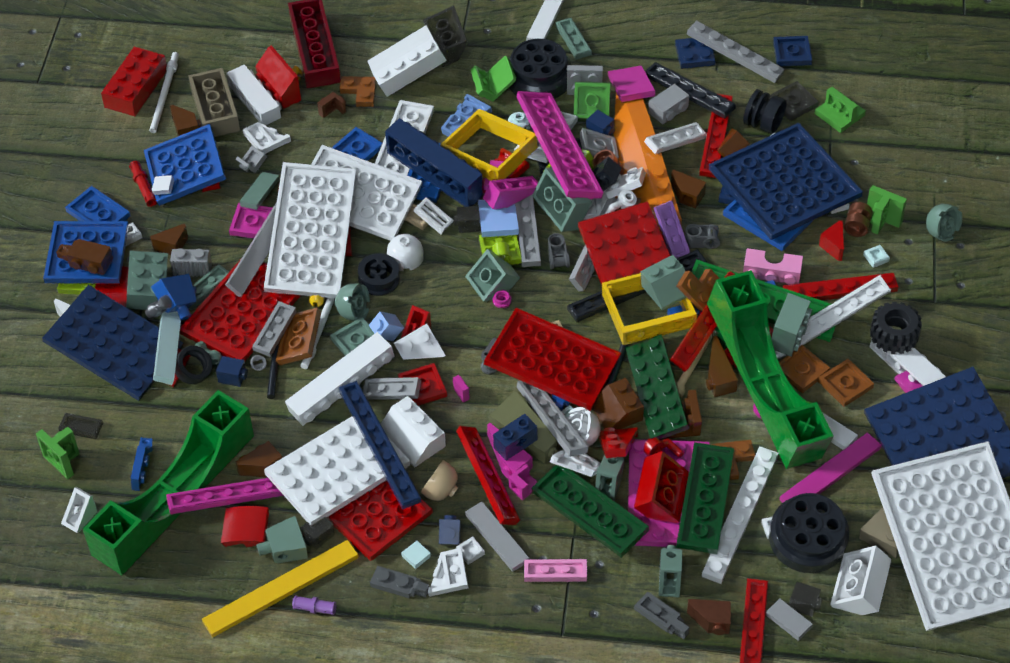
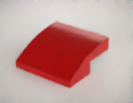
[221,506,269,547]

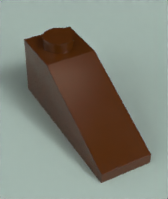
[706,336,738,398]

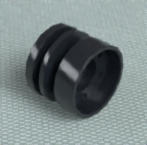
[743,89,787,134]

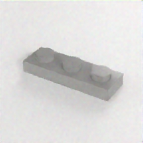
[252,301,297,357]
[363,377,421,400]

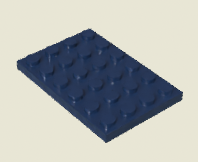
[42,285,184,401]

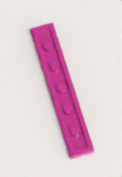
[780,432,881,510]
[166,478,284,514]

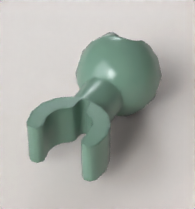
[195,341,222,365]

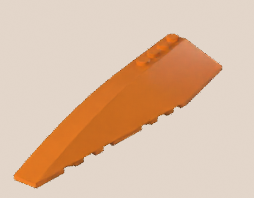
[614,93,682,237]

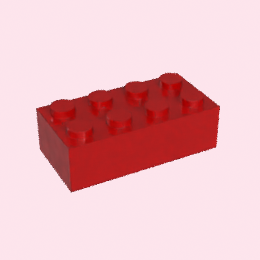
[101,46,167,117]

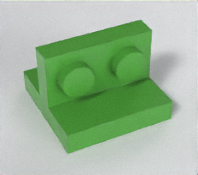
[574,82,610,118]
[815,87,866,133]
[867,185,907,234]
[36,427,80,479]

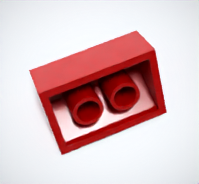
[255,45,301,109]
[634,451,689,523]

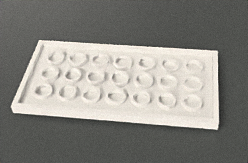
[264,162,356,298]

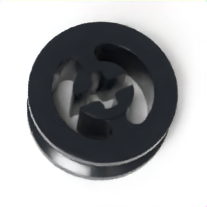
[358,253,400,296]

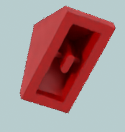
[819,220,844,261]
[401,305,431,338]

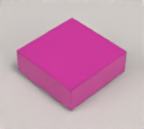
[453,375,470,403]

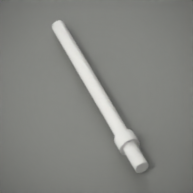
[149,52,179,133]
[301,298,335,369]

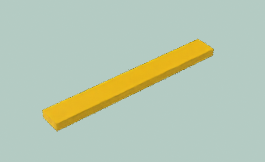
[202,540,358,638]

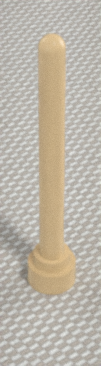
[676,332,713,398]

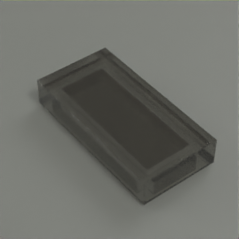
[58,413,103,439]

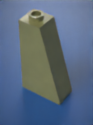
[489,391,558,464]

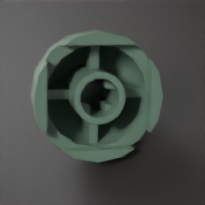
[926,204,962,242]
[335,283,370,321]

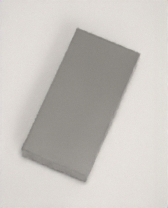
[766,599,813,641]

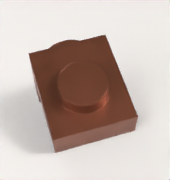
[317,92,346,118]

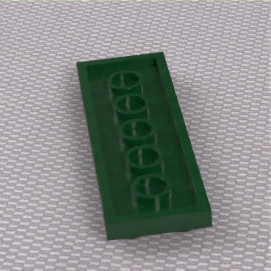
[626,334,690,440]
[676,442,734,554]
[531,465,649,558]

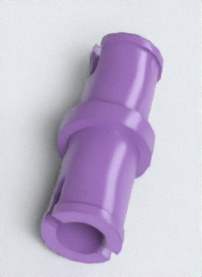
[292,595,337,615]

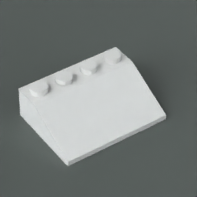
[368,25,447,97]

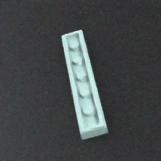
[153,311,181,385]

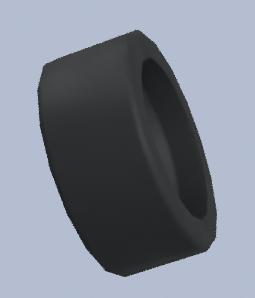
[175,346,213,384]

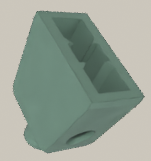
[595,455,625,502]
[256,516,308,563]
[659,545,682,597]

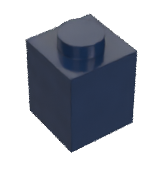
[586,110,615,136]
[216,356,248,387]

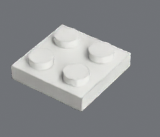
[606,167,646,199]

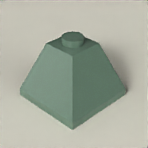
[465,249,520,302]

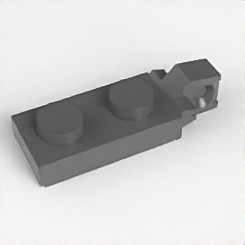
[370,566,429,598]
[634,592,689,639]

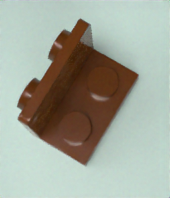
[664,390,702,439]

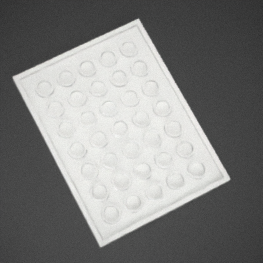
[871,442,1010,631]

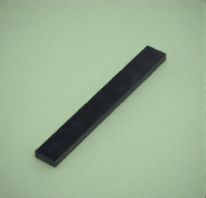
[567,249,707,323]

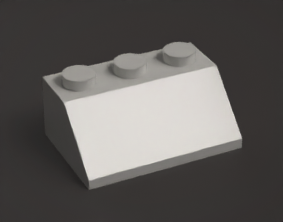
[381,396,446,468]
[830,546,891,615]

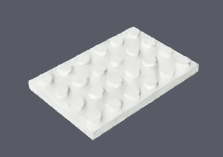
[311,145,422,241]
[264,417,410,527]

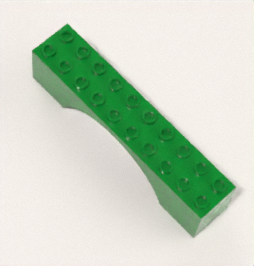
[707,270,834,469]
[83,390,254,576]

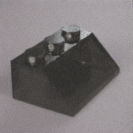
[423,5,468,67]

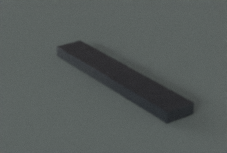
[645,62,736,119]

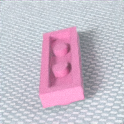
[524,559,587,582]

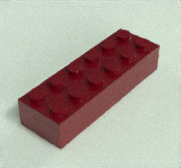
[288,0,341,89]

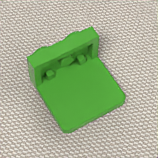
[471,56,516,102]

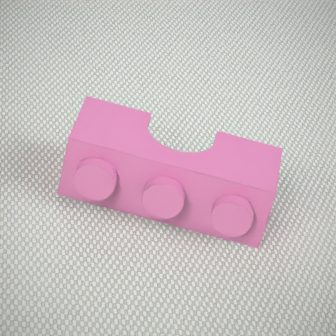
[743,248,803,284]

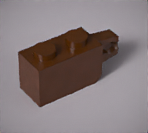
[56,239,113,275]

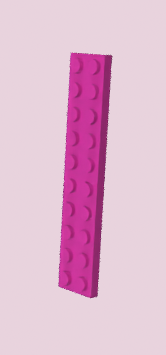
[517,91,603,199]

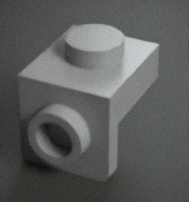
[235,146,267,173]

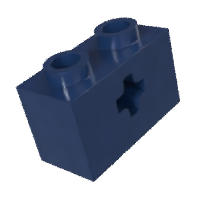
[493,414,538,461]

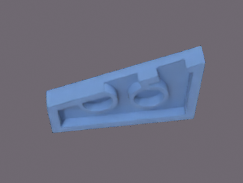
[441,94,492,137]

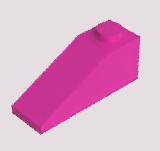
[483,176,538,209]
[487,423,533,478]

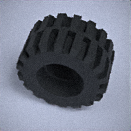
[870,302,922,354]

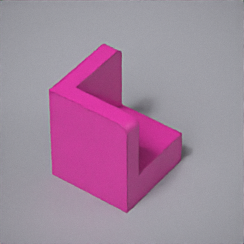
[509,464,537,500]

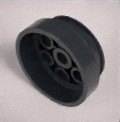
[509,38,572,99]
[769,493,849,573]

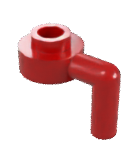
[644,438,684,458]

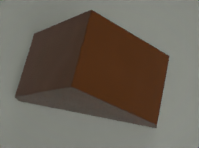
[717,128,750,157]
[150,223,188,255]

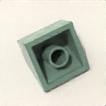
[640,255,687,310]

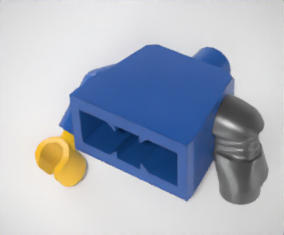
[145,274,197,320]

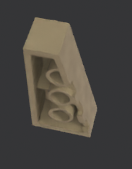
[859,508,899,558]

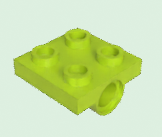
[479,235,522,265]

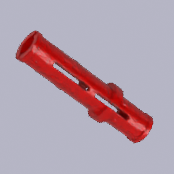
[129,161,156,207]

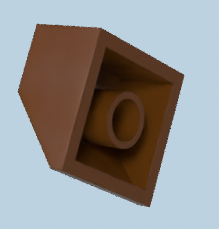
[592,378,644,429]

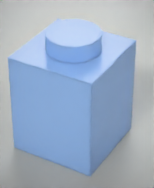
[369,311,404,341]

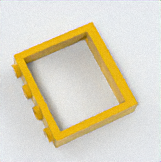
[440,109,538,181]
[602,273,697,345]

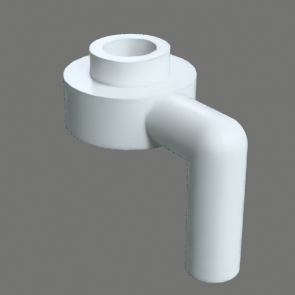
[605,190,637,214]

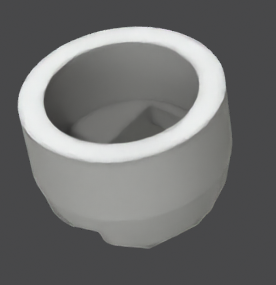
[250,355,266,371]

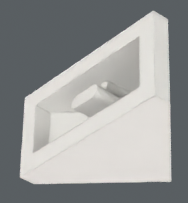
[61,487,97,533]

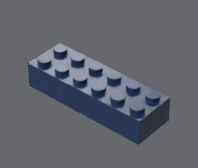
[385,118,483,209]

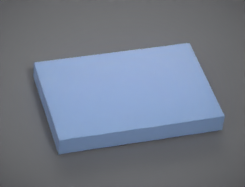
[478,200,519,237]

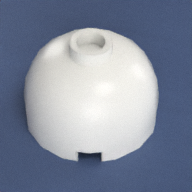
[387,234,424,271]
[567,407,601,447]

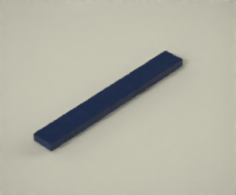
[339,381,421,509]

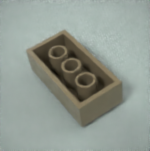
[188,68,240,137]

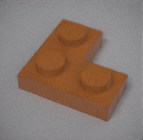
[340,76,376,107]
[677,269,720,311]
[712,440,755,480]

